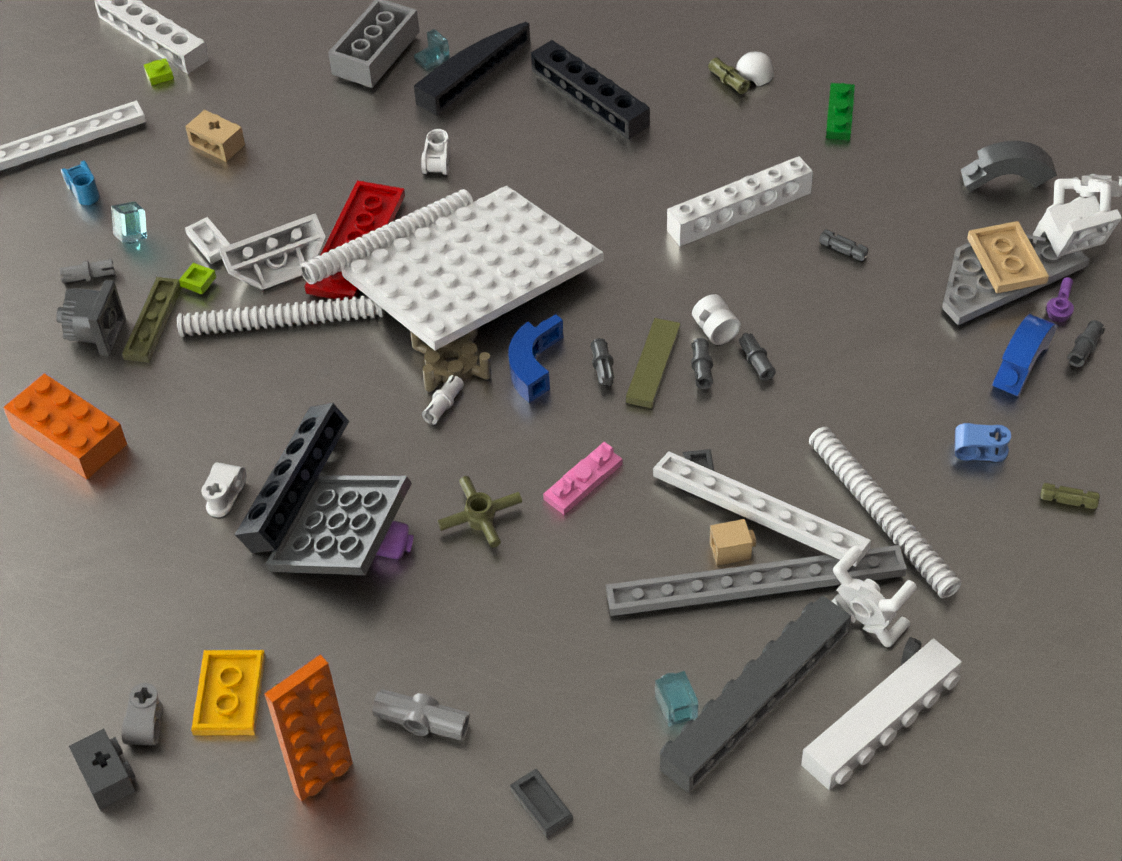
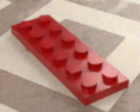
[304,180,405,300]

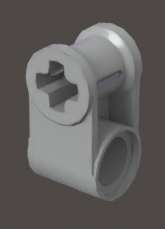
[122,683,163,745]

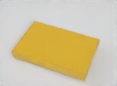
[191,650,266,736]

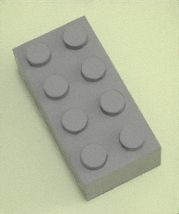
[328,0,419,88]

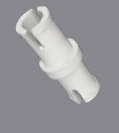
[422,375,464,424]

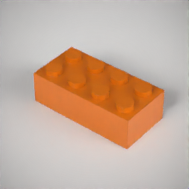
[3,373,127,480]

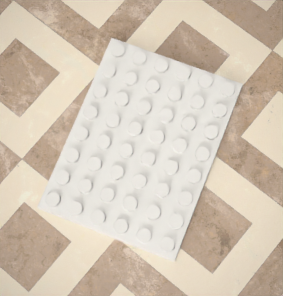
[342,185,604,350]

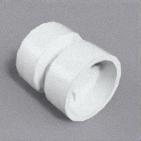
[692,294,741,345]

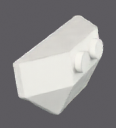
[219,213,326,291]

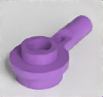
[1046,277,1074,322]

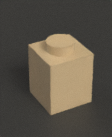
[710,519,756,566]

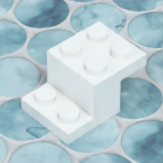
[1033,196,1122,257]

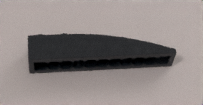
[414,22,530,116]

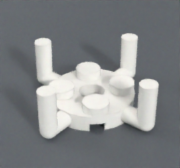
[1053,174,1122,212]
[832,546,917,647]

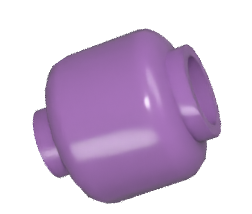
[376,521,414,560]

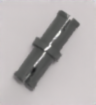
[1067,320,1105,367]
[691,338,713,389]

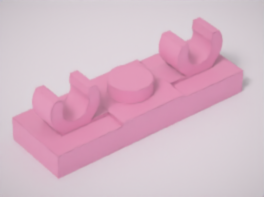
[543,442,623,515]

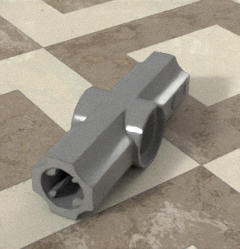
[372,689,470,740]

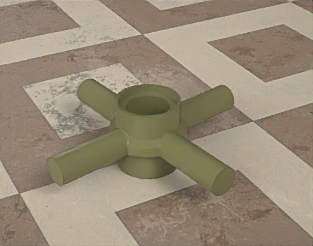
[437,476,522,548]

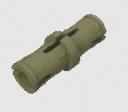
[708,57,750,94]

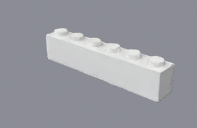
[801,638,962,790]

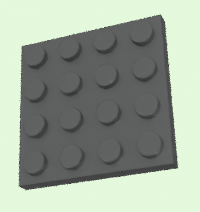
[266,475,412,575]

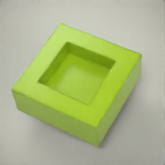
[144,58,174,86]
[179,263,216,295]

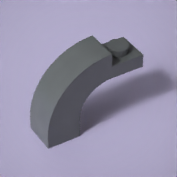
[961,141,1057,192]

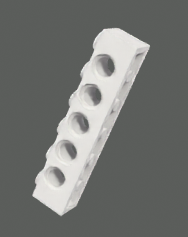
[94,0,209,74]
[667,156,813,246]

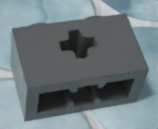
[69,729,136,809]

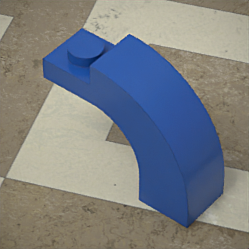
[508,314,564,403]
[992,314,1058,397]

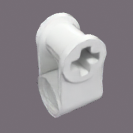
[421,129,450,175]
[201,462,246,517]

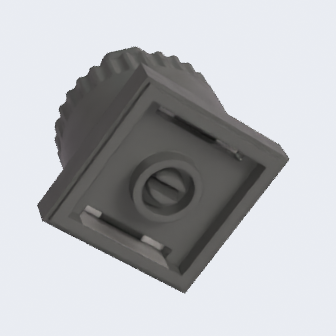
[56,280,126,356]

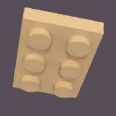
[967,221,1049,294]

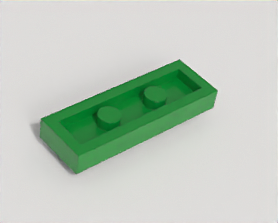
[826,83,855,141]

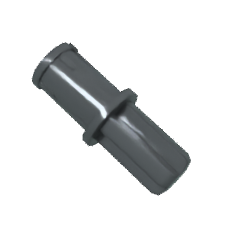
[739,333,776,381]
[590,338,615,386]

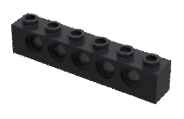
[531,40,650,140]
[235,403,350,553]

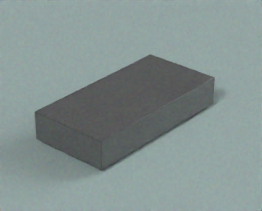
[510,769,573,838]

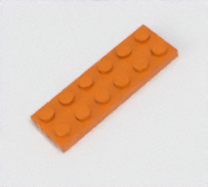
[264,654,353,801]

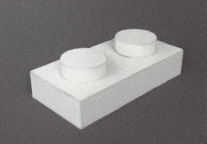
[185,217,231,264]

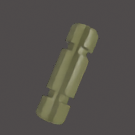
[1040,483,1100,509]

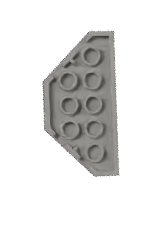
[942,234,1089,325]

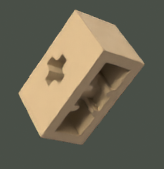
[185,110,245,162]

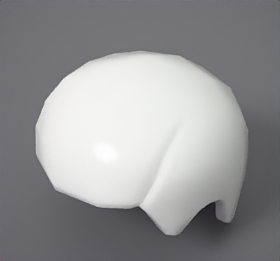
[736,52,774,86]

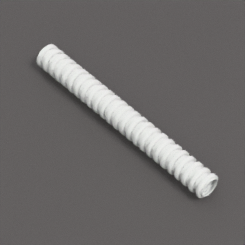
[301,189,473,285]
[177,295,385,337]
[809,427,961,598]

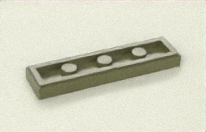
[122,277,182,363]
[626,318,680,408]

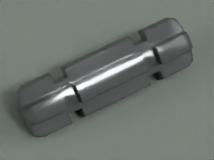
[819,229,869,261]

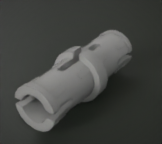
[60,258,115,284]

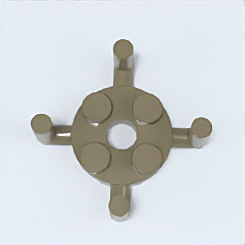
[410,328,492,392]

